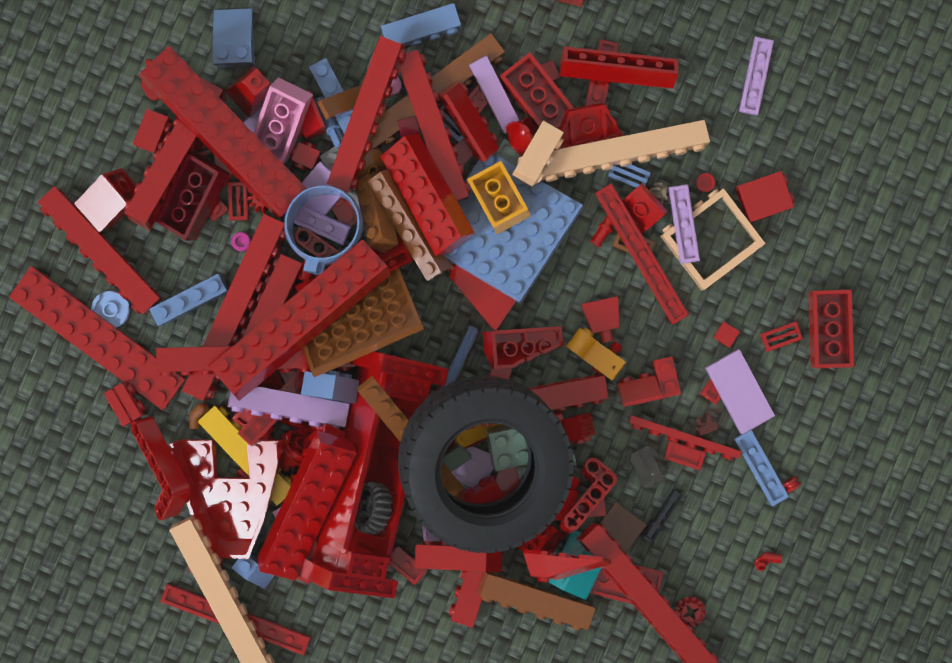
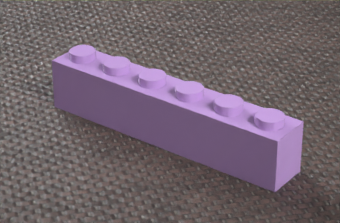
[227,386,349,430]

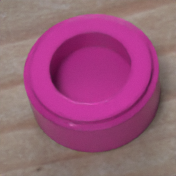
[231,232,251,252]

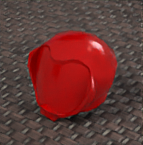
[506,118,539,156]

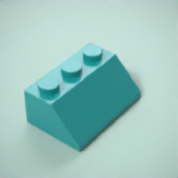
[549,530,602,600]

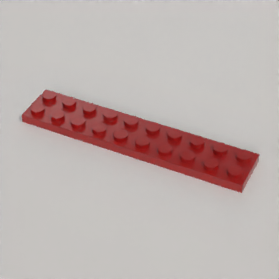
[9,266,186,410]

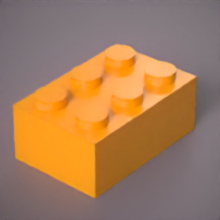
[467,161,531,234]

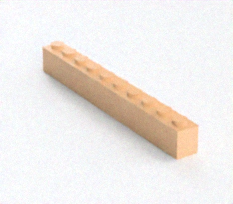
[517,120,710,186]
[170,515,274,663]

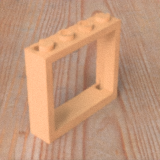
[660,188,766,291]

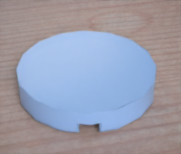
[91,291,130,328]

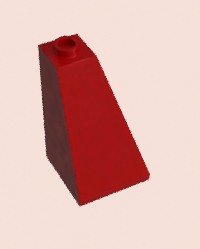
[224,66,271,118]
[448,263,516,331]

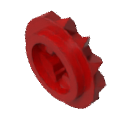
[675,596,706,627]

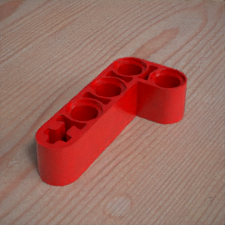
[560,458,617,534]

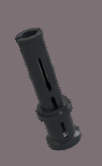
[639,489,683,545]

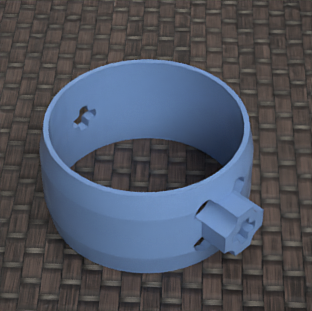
[284,185,365,275]

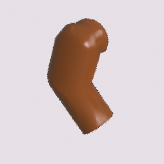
[189,403,209,429]

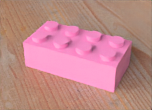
[254,77,313,164]

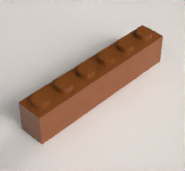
[367,170,452,281]
[477,572,596,631]

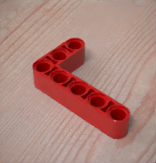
[131,416,190,521]

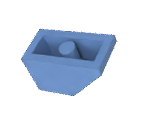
[232,554,275,589]

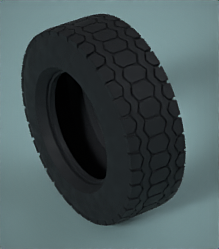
[398,376,573,553]

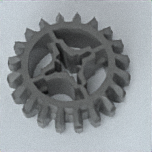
[354,481,393,535]

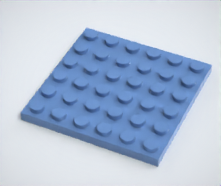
[444,154,583,304]

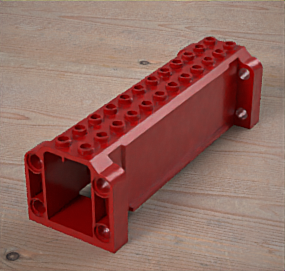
[301,351,449,599]

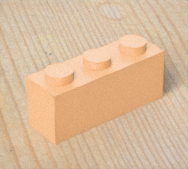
[512,121,564,186]

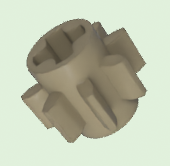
[649,182,670,206]

